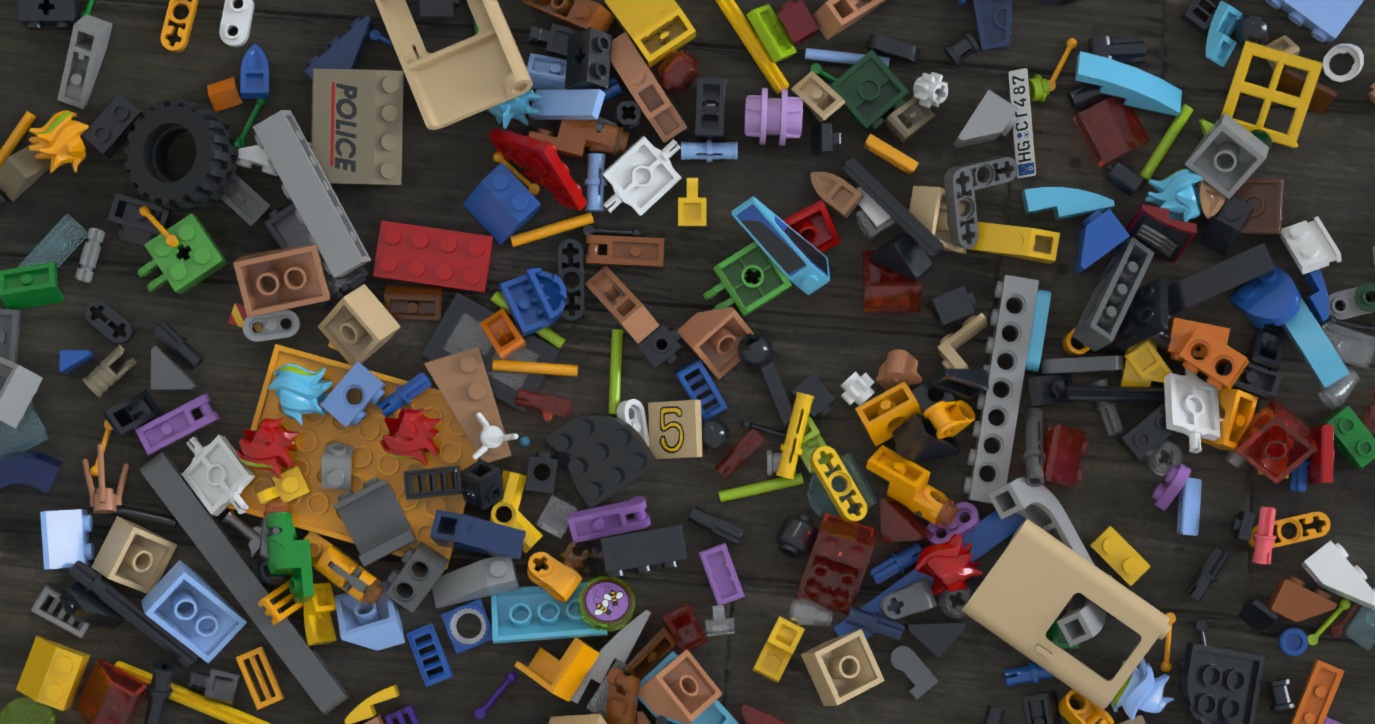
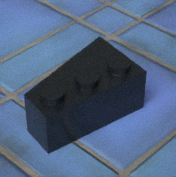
[585,525,687,578]

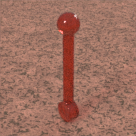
[1330,603,1361,637]

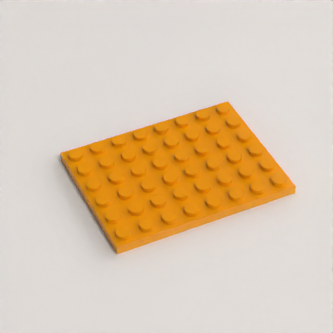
[228,344,479,570]

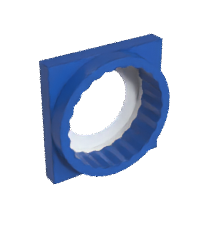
[441,598,493,654]

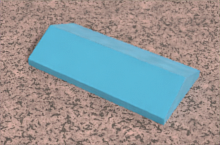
[491,582,607,644]

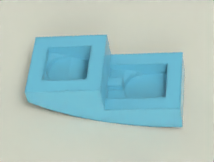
[1206,1,1243,67]

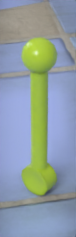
[1307,599,1351,645]

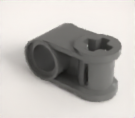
[879,578,937,619]

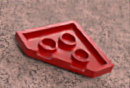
[488,128,587,211]

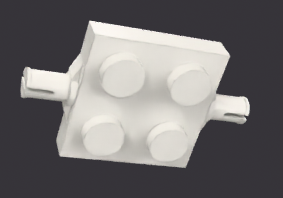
[602,136,681,216]
[1164,368,1221,453]
[181,435,256,516]

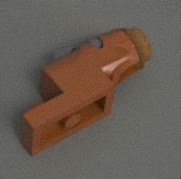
[529,117,630,160]

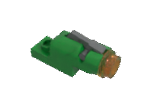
[259,502,314,603]

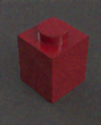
[777,0,819,47]

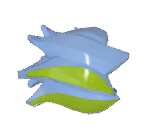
[1110,658,1175,720]

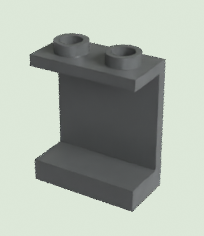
[333,477,418,567]

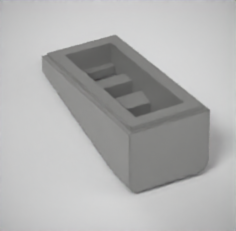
[31,584,90,638]

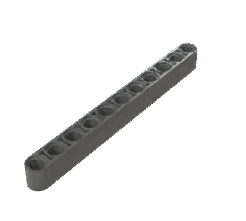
[140,451,349,715]

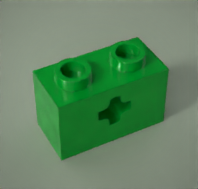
[1319,406,1375,469]

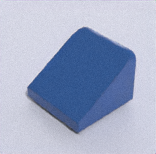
[59,350,94,374]

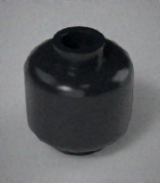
[776,514,817,559]

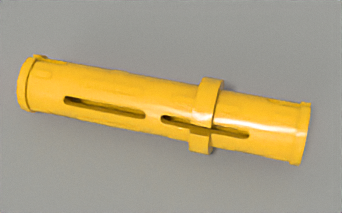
[776,392,814,479]

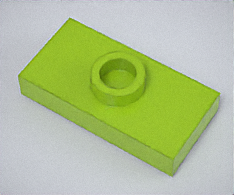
[746,4,797,63]

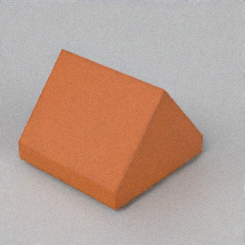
[207,77,243,112]

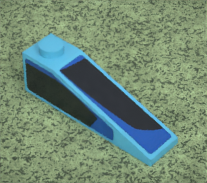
[732,196,830,295]

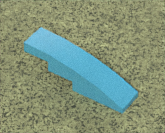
[1075,51,1182,116]
[1282,298,1350,388]

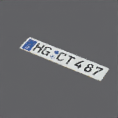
[1008,68,1036,178]

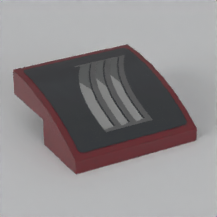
[1124,204,1197,263]

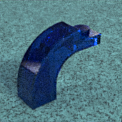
[0,451,63,493]

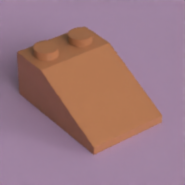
[233,244,330,318]

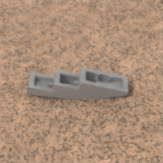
[571,609,651,704]

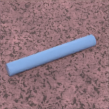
[805,48,890,68]

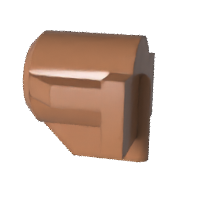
[876,349,922,391]

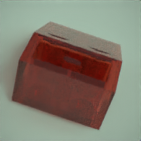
[796,513,878,615]

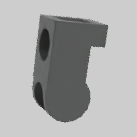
[889,645,939,700]

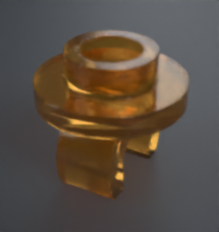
[558,542,589,572]

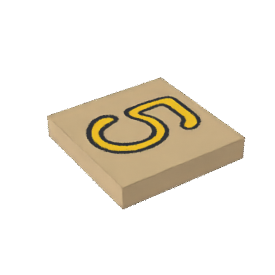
[648,400,702,459]

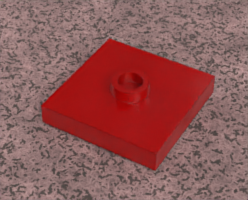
[1309,425,1334,484]

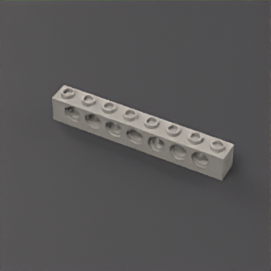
[963,275,1039,504]

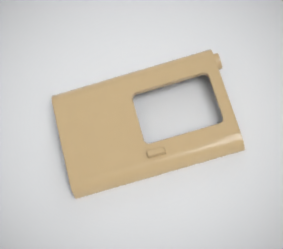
[375,0,533,130]
[961,518,1171,710]

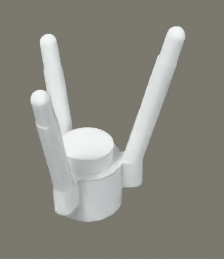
[472,412,518,459]

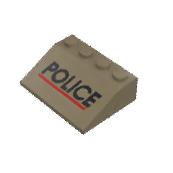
[311,69,404,185]

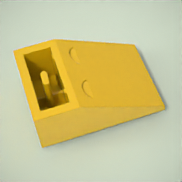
[604,0,696,68]

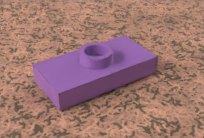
[699,543,745,606]

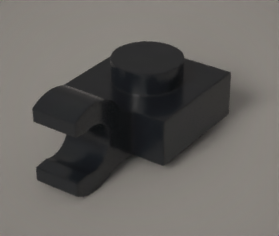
[528,23,580,58]
[187,669,240,705]

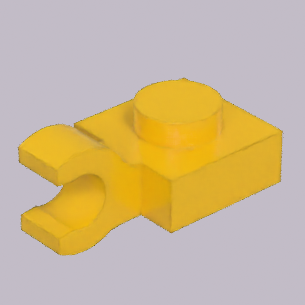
[678,178,706,227]
[257,466,311,505]

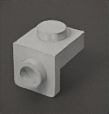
[321,443,354,490]

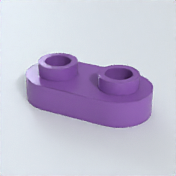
[1152,463,1191,511]
[926,502,980,545]

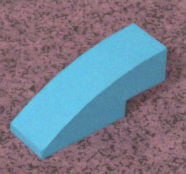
[1021,187,1115,220]

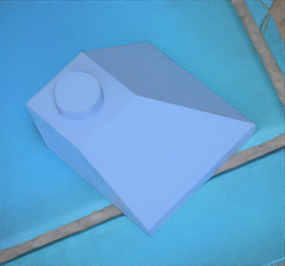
[334,582,405,651]

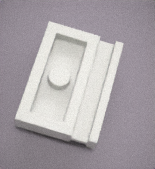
[1280,216,1341,275]

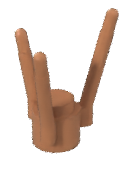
[82,444,129,514]

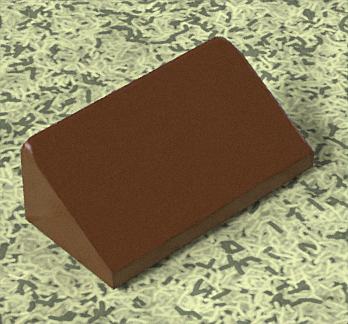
[1276,68,1337,115]
[384,285,443,321]
[623,627,677,681]

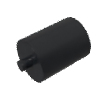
[1066,83,1105,112]
[1105,159,1144,197]

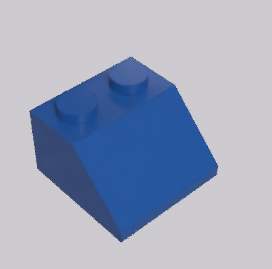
[463,163,542,245]
[1073,209,1130,275]

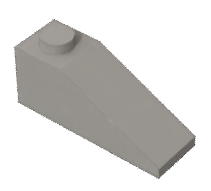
[57,14,113,110]
[432,556,520,608]

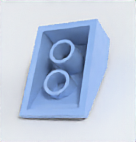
[141,560,247,664]

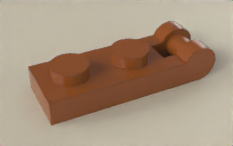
[584,235,665,267]
[605,667,640,724]

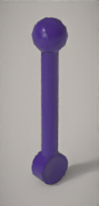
[474,671,518,719]

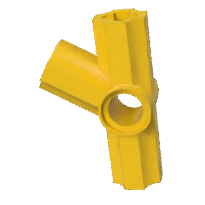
[488,470,543,556]

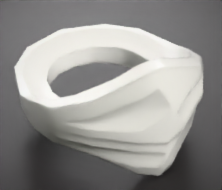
[1323,44,1364,82]

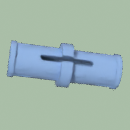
[681,140,738,162]
[585,153,607,212]

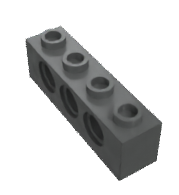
[1072,237,1154,352]

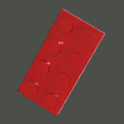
[373,221,494,293]

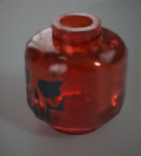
[658,49,700,92]

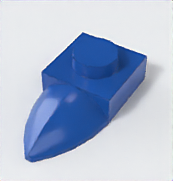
[240,44,270,99]

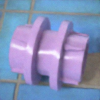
[744,88,803,146]

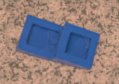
[1303,269,1329,323]

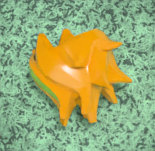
[29,111,89,173]

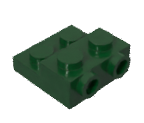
[830,50,909,131]

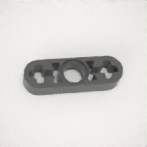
[1041,356,1124,375]

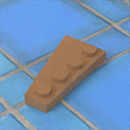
[424,347,512,463]

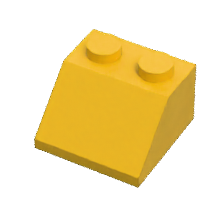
[16,636,91,711]

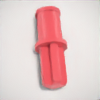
[1252,506,1277,564]

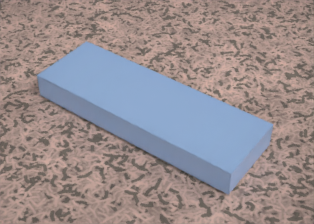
[528,89,605,120]

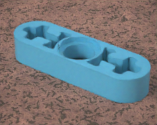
[1025,289,1051,372]

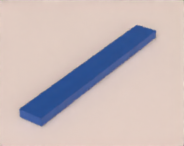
[833,510,1025,639]

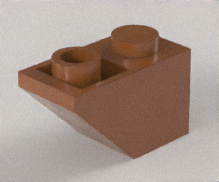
[1266,576,1337,622]

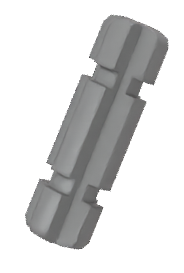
[75,228,105,283]

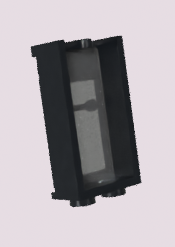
[264,199,372,309]

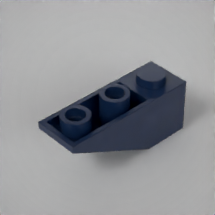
[304,15,373,80]
[430,510,526,560]

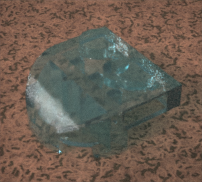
[807,452,878,522]

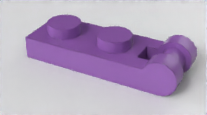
[135,394,220,455]
[567,496,651,543]

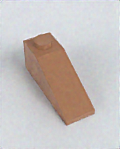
[812,0,887,40]
[584,265,659,344]

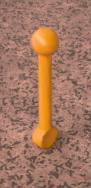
[1048,38,1078,91]
[493,152,540,196]
[139,206,179,247]
[90,420,113,476]
[1160,613,1176,672]

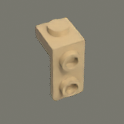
[937,313,988,369]

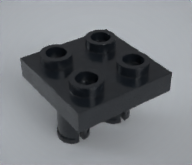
[1116,277,1171,350]

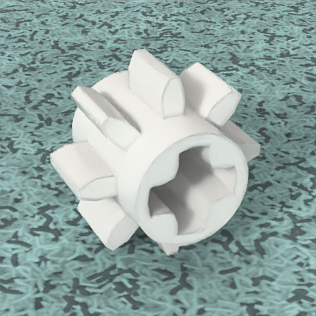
[913,72,948,108]
[840,372,875,406]

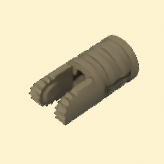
[82,345,137,398]

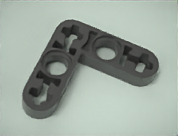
[944,156,1018,249]

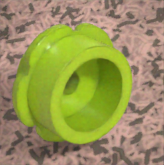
[1028,74,1050,102]

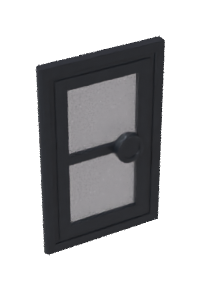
[421,291,561,413]

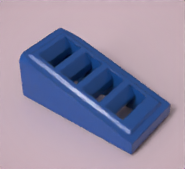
[673,357,728,422]
[406,623,454,687]

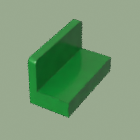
[0,262,63,310]

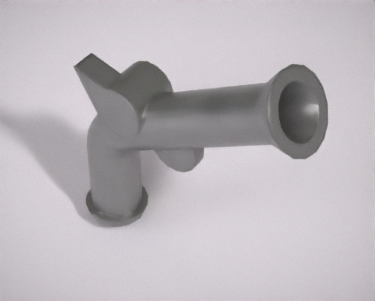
[222,509,261,557]

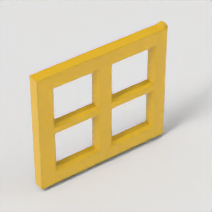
[1216,41,1323,148]

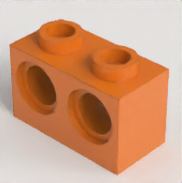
[1179,327,1249,390]

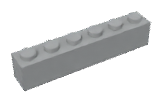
[253,110,371,278]

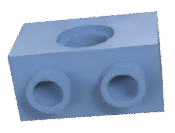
[320,361,386,428]

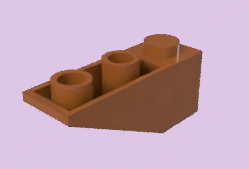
[523,0,615,33]

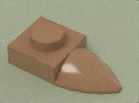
[810,172,864,218]
[1196,179,1226,219]

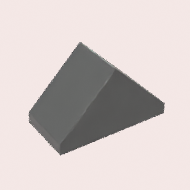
[151,345,200,391]

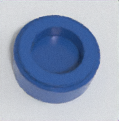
[1278,627,1308,656]

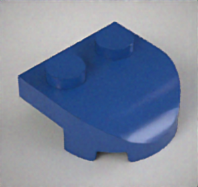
[1229,265,1301,329]
[499,268,567,337]

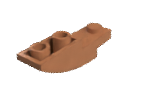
[610,31,688,143]

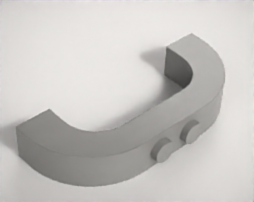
[988,477,1106,647]

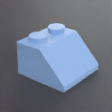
[40,509,95,570]

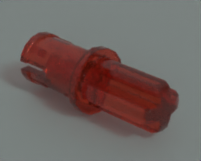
[514,388,572,417]
[715,429,764,480]

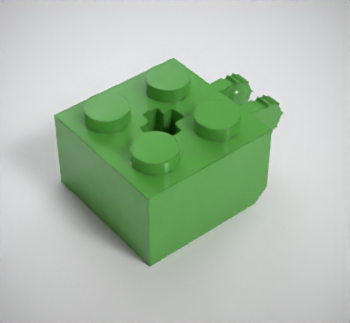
[137,213,229,294]
[703,241,792,318]

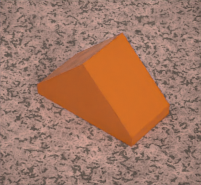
[479,308,527,360]

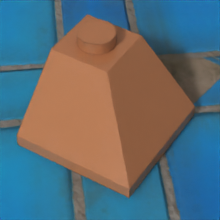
[676,307,754,380]
[639,649,723,724]

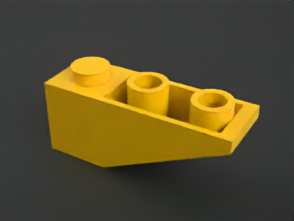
[968,222,1060,264]

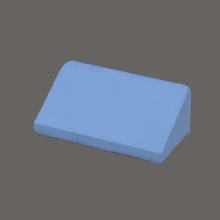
[527,53,568,90]
[1177,478,1202,536]

